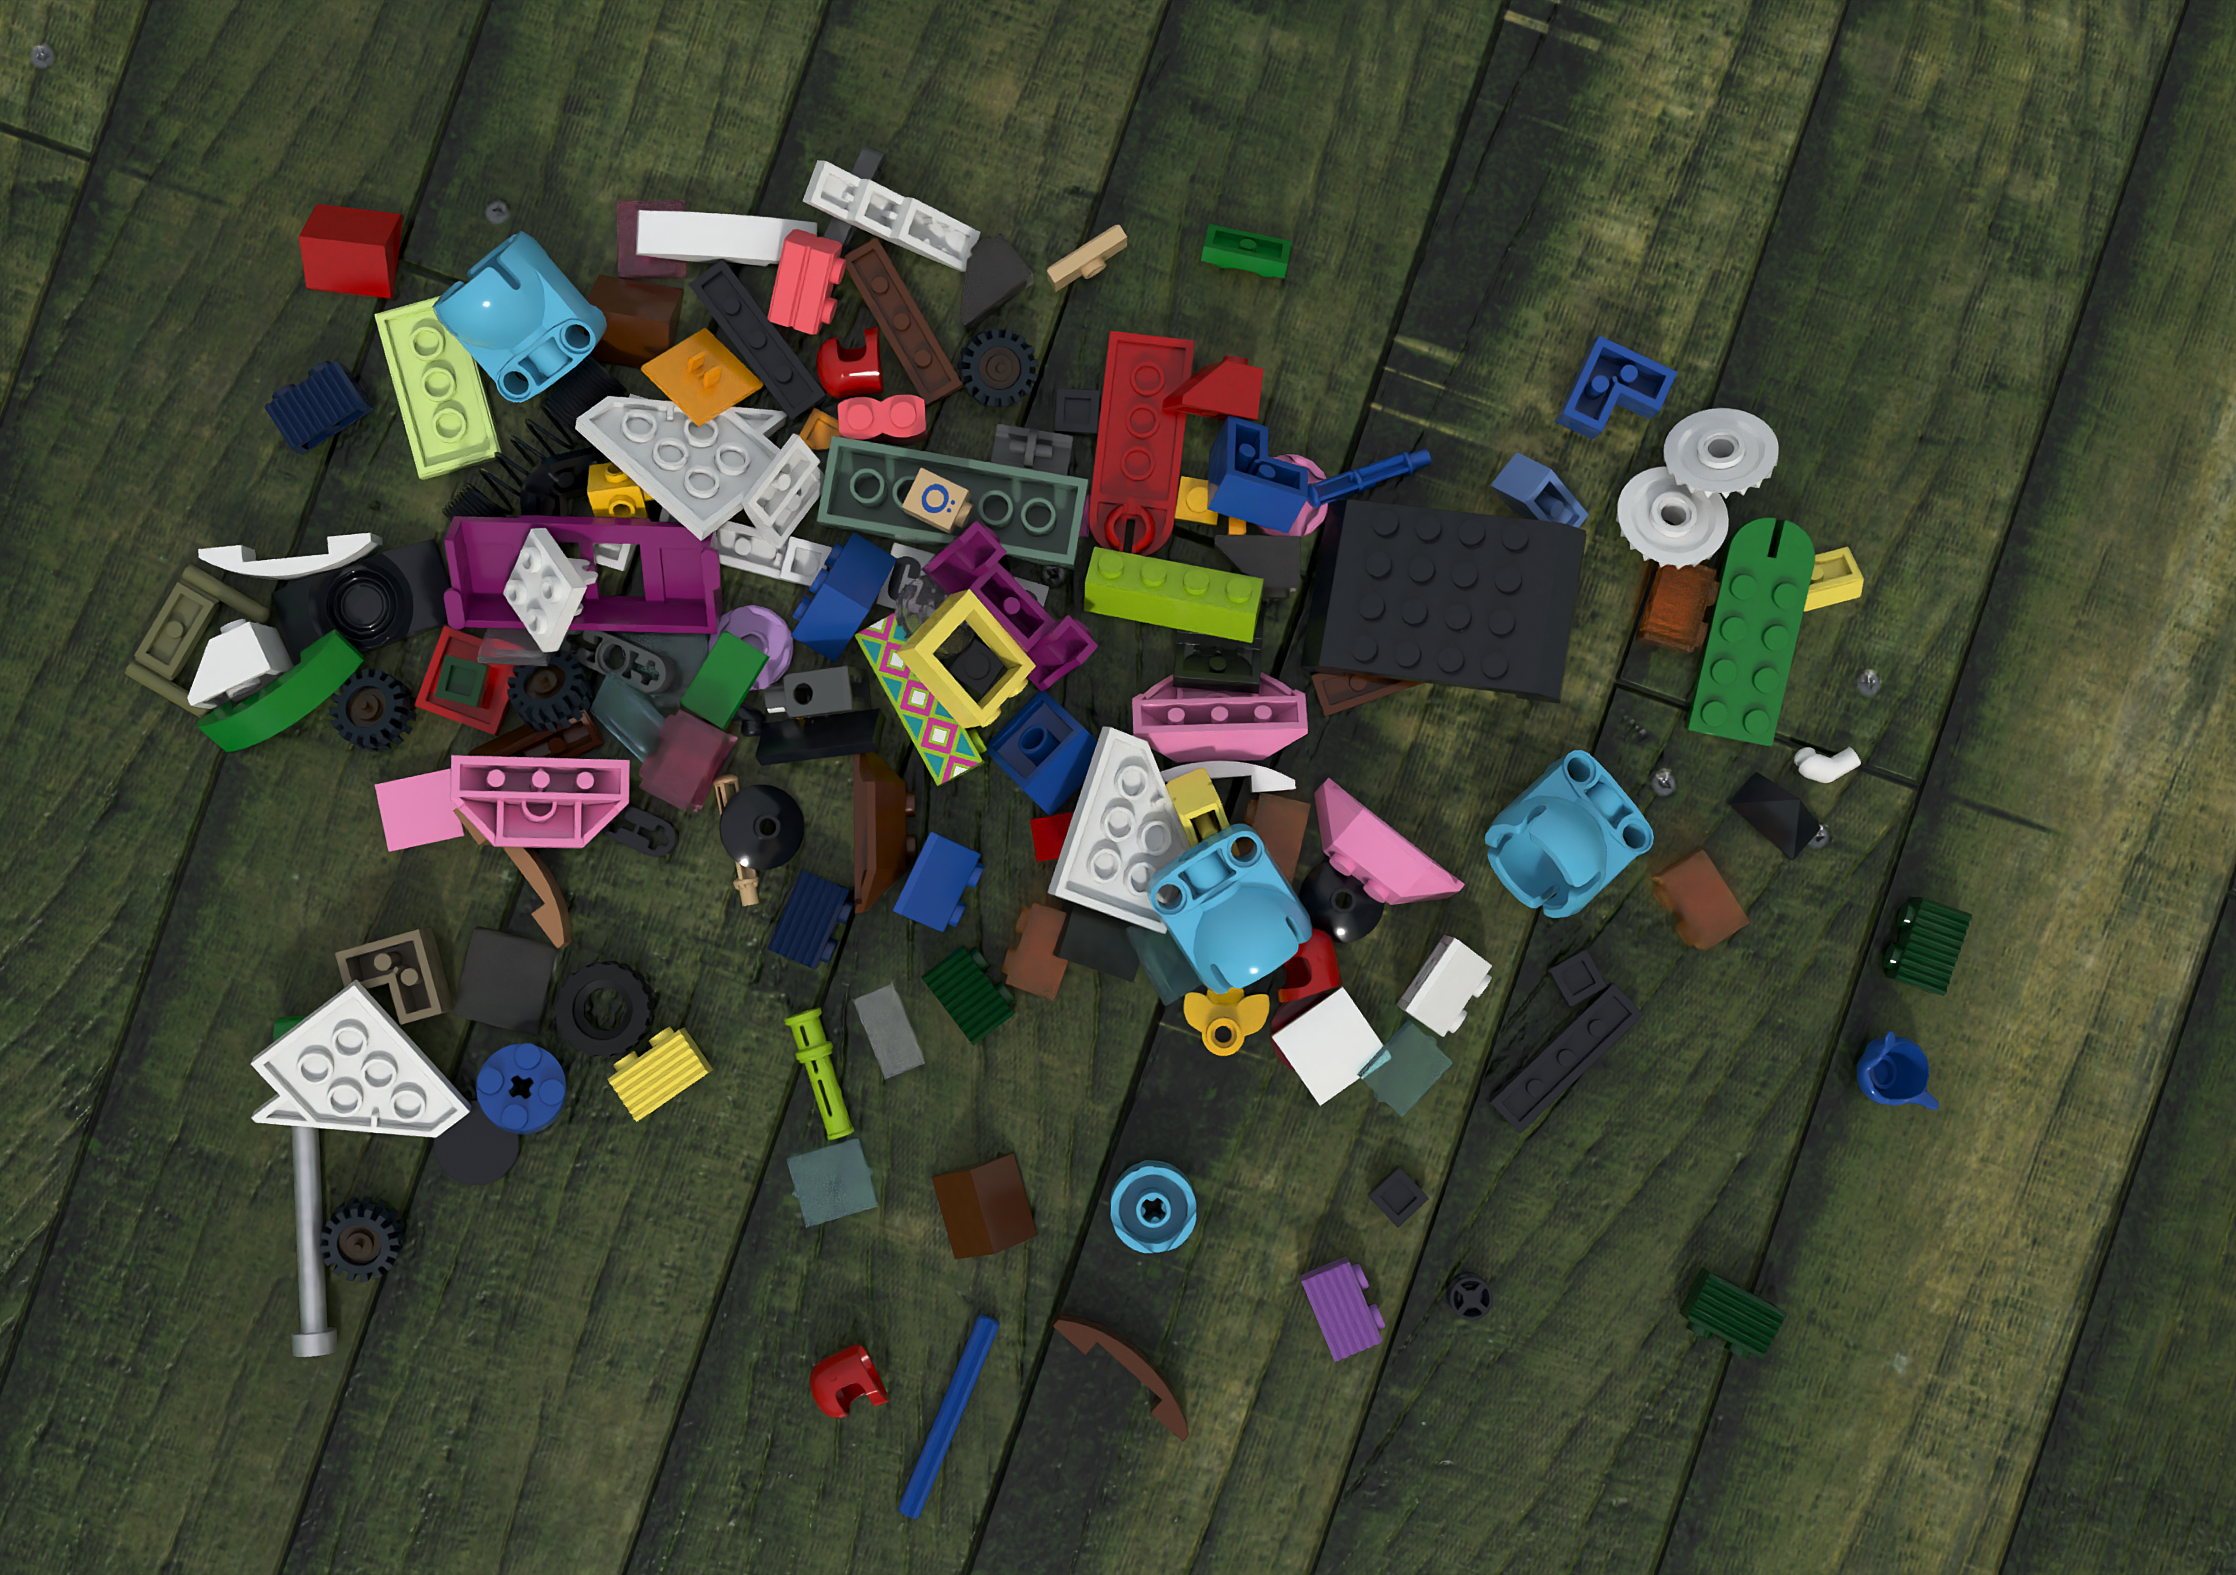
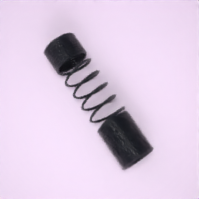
[442,354,627,522]

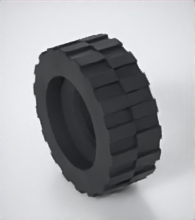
[555,961,656,1058]

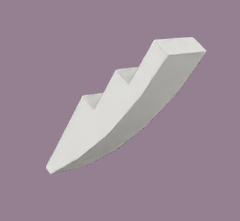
[803,160,981,272]
[636,210,817,267]

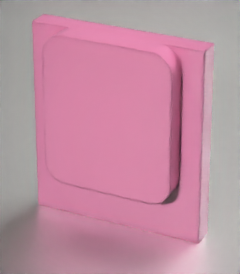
[375,769,466,852]

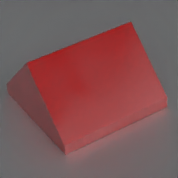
[299,204,403,300]

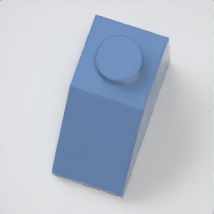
[1490,452,1589,528]

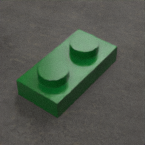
[1201,224,1292,279]

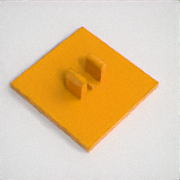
[641,327,763,427]

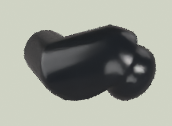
[702,703,766,737]

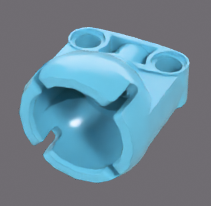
[432,231,607,402]
[1485,750,1654,918]
[1147,824,1312,994]

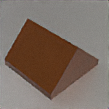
[584,275,684,369]
[931,1152,1038,1260]

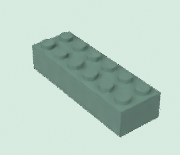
[817,436,1089,570]

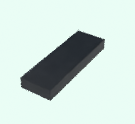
[755,708,886,766]

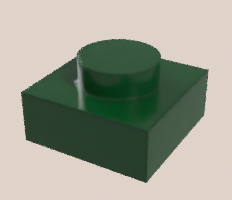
[434,654,491,708]

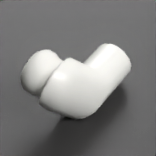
[1794,747,1861,783]

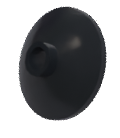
[719,785,804,870]
[1299,859,1385,943]

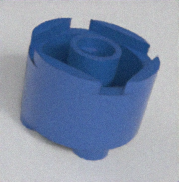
[476,1043,567,1134]

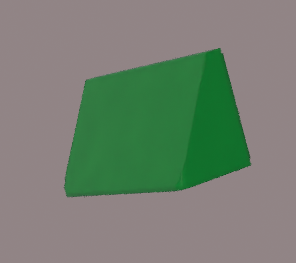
[680,630,770,730]

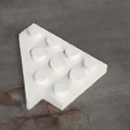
[575,396,787,541]
[1047,726,1191,934]
[251,979,472,1138]

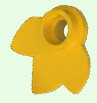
[1184,987,1270,1056]

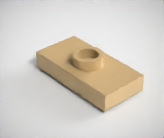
[1047,225,1127,292]

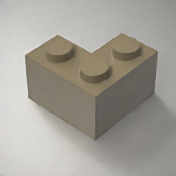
[335,928,455,1025]

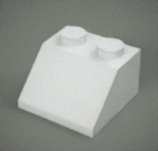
[187,619,294,710]
[1396,935,1492,1037]

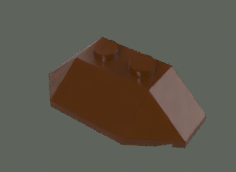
[853,752,917,913]

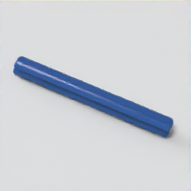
[898,1314,999,1519]

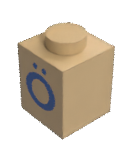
[902,467,974,535]

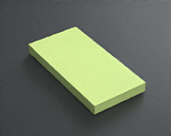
[374,296,505,480]

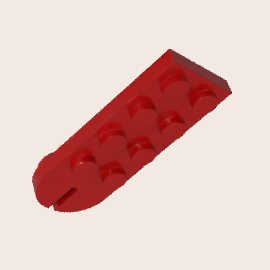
[1089,331,1195,557]

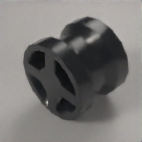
[1446,1272,1493,1321]

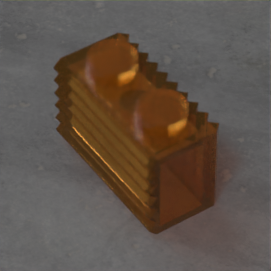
[1636,563,1720,655]

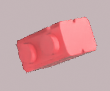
[767,229,846,335]

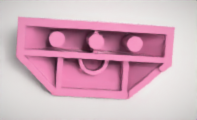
[1132,672,1308,763]
[450,755,630,848]
[1314,778,1465,905]

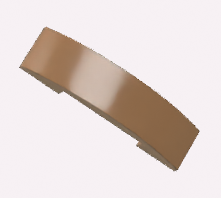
[453,808,573,949]

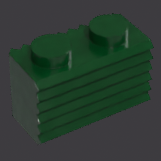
[1883,897,1972,996]
[921,944,1017,1046]
[1679,1267,1787,1360]

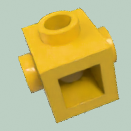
[587,461,655,518]

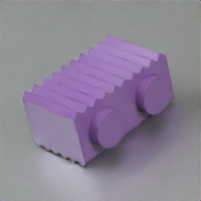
[1299,1256,1386,1362]

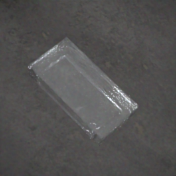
[853,983,926,1080]

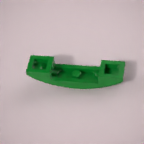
[197,629,364,752]

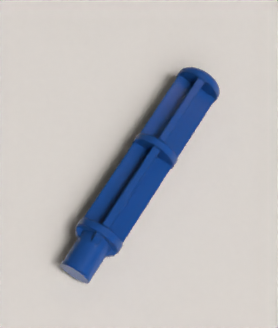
[1307,449,1431,508]

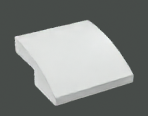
[741,433,825,548]
[1271,986,1390,1106]

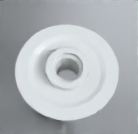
[1664,408,1779,499]
[1616,467,1729,570]

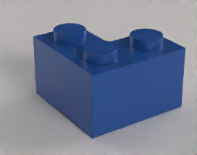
[1554,336,1678,440]
[1207,415,1308,533]
[791,532,898,662]

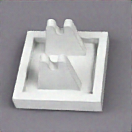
[503,528,598,652]

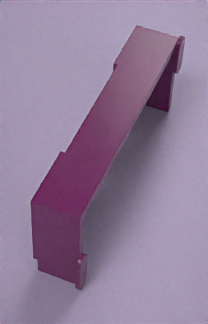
[444,515,723,634]

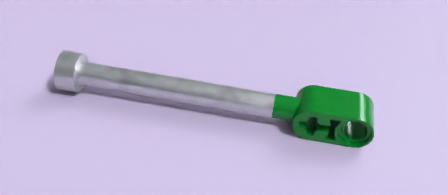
[273,1016,338,1357]

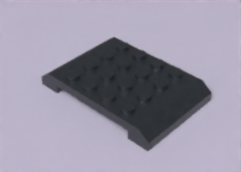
[1300,499,1587,704]

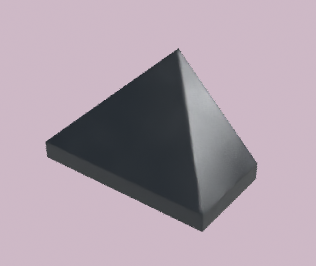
[1727,772,1821,860]

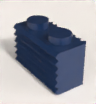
[265,361,374,455]
[768,869,855,969]

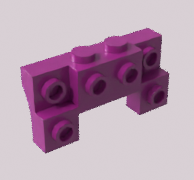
[921,520,1098,691]

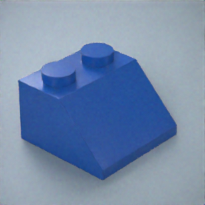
[985,690,1097,816]
[893,832,985,932]

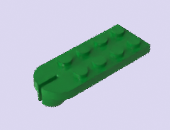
[1685,517,1815,747]

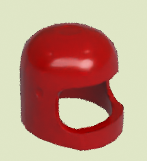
[816,327,884,398]
[1277,928,1343,1002]
[809,1343,890,1418]

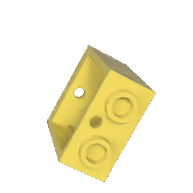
[895,589,1036,729]

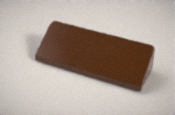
[468,708,605,759]

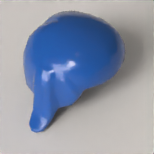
[1856,1031,1939,1110]

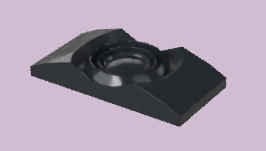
[271,539,452,666]

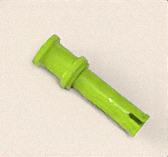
[784,1007,855,1140]

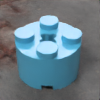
[1110,1160,1197,1253]

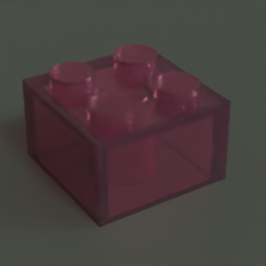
[638,709,738,813]

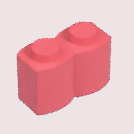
[838,395,928,445]

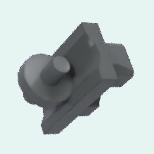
[990,423,1074,476]

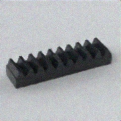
[688,259,828,423]
[1488,982,1644,1134]

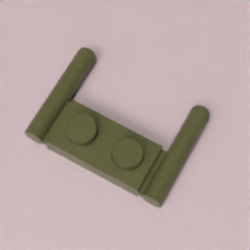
[125,564,270,719]

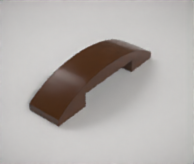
[1053,1312,1189,1442]

